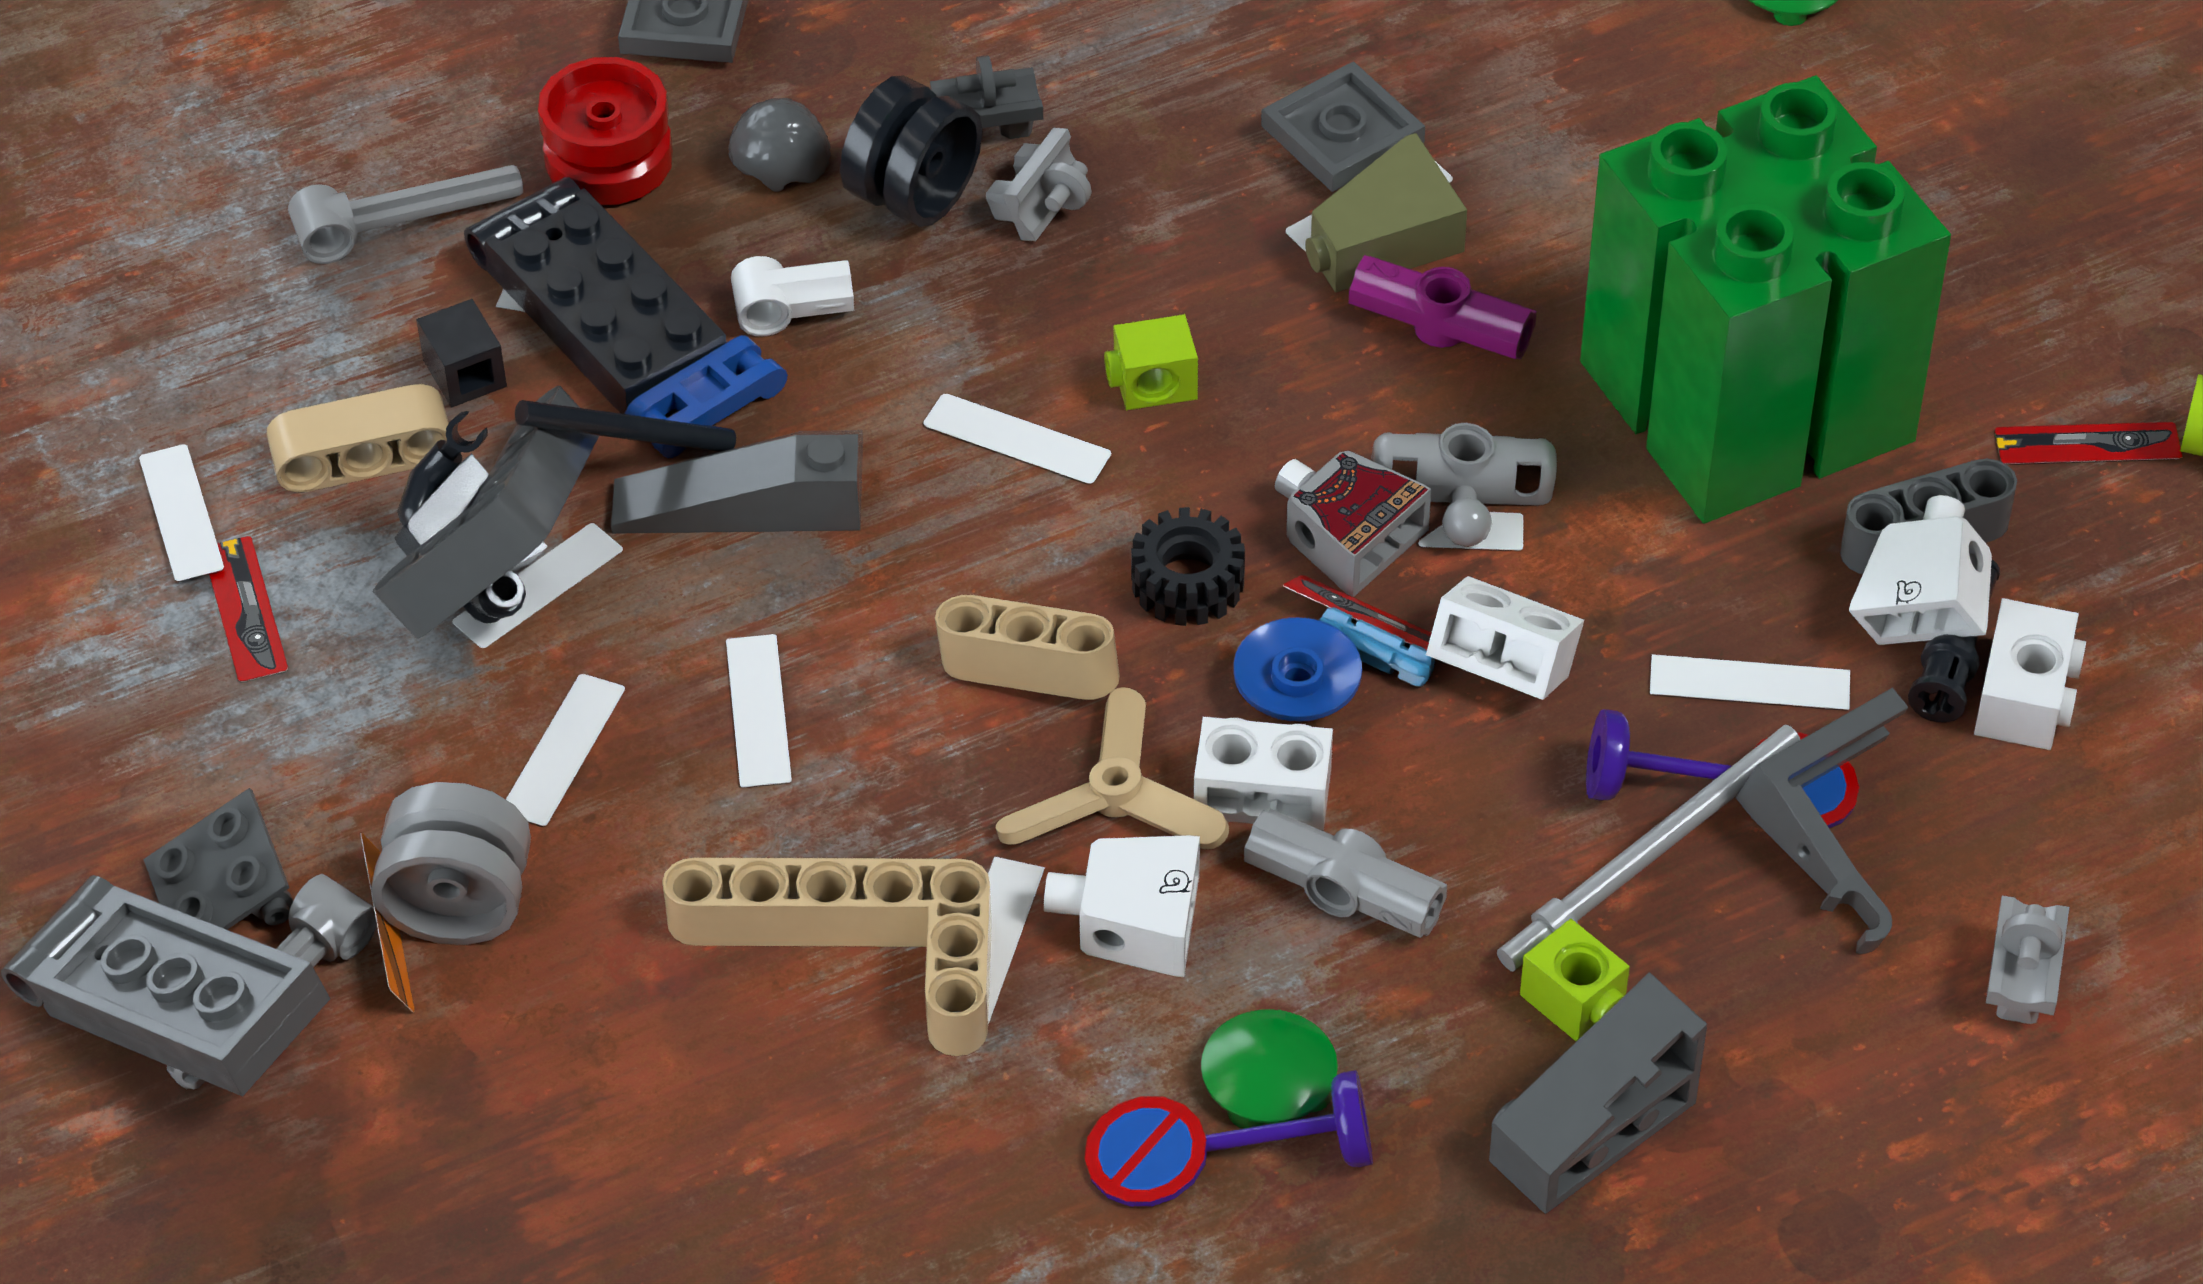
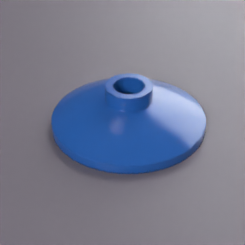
[1233,617,1362,721]

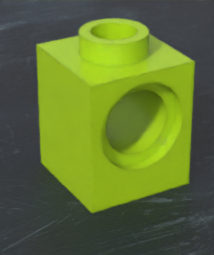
[1104,314,1198,410]
[1520,918,1630,1042]

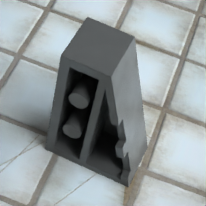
[1489,972,1707,1214]

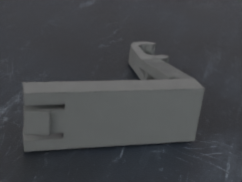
[1735,688,1909,954]

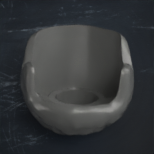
[728,98,831,192]

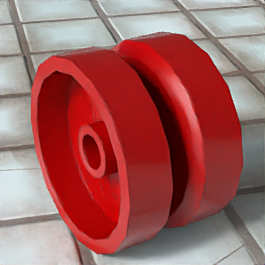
[538,57,673,205]

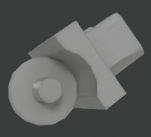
[986,128,1092,242]
[1986,895,2069,1024]

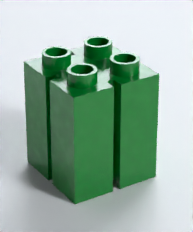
[1580,75,1951,524]

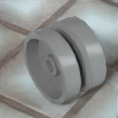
[371,782,531,945]

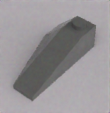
[611,430,863,534]

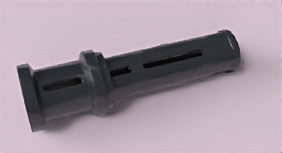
[1908,560,2000,723]

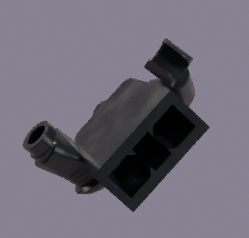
[395,411,548,623]

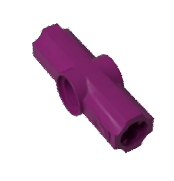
[1349,255,1537,360]

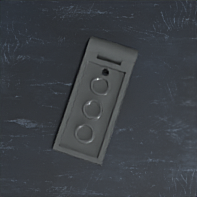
[1,875,331,1097]

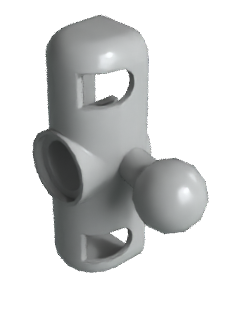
[1371,423,1557,547]

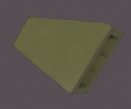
[1305,133,1467,293]

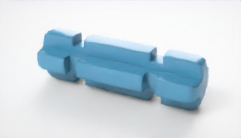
[1319,607,1435,687]

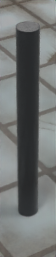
[515,400,736,452]

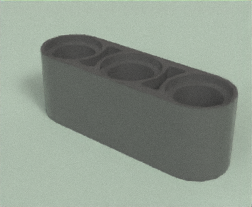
[1840,458,2017,574]

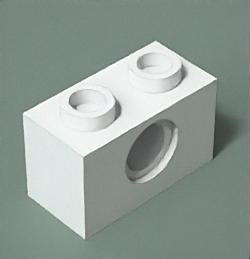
[1974,598,2086,750]

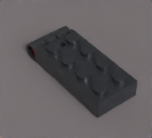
[464,177,726,414]

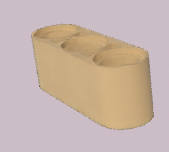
[267,384,449,492]
[935,595,1120,700]

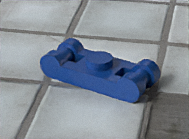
[625,335,788,458]

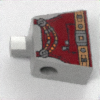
[1275,451,1431,597]

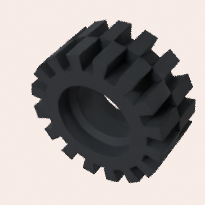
[1131,507,1245,626]

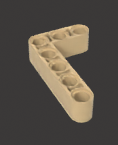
[662,858,992,1056]

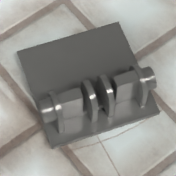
[144,788,293,930]

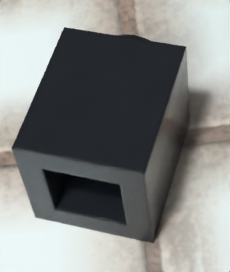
[416,299,507,408]

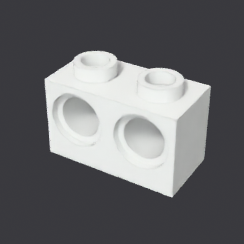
[1426,576,1584,700]
[1194,717,1333,830]

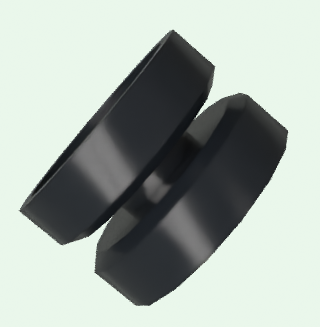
[840,75,983,227]

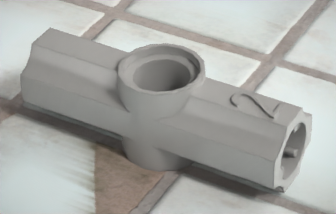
[1244,809,1447,938]

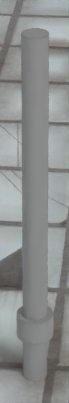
[1497,725,1801,971]

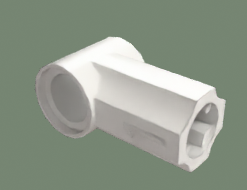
[731,256,854,336]

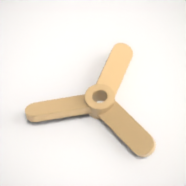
[996,687,1229,849]

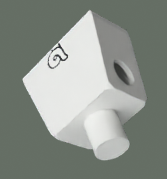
[1849,495,1992,645]
[1044,835,1200,977]

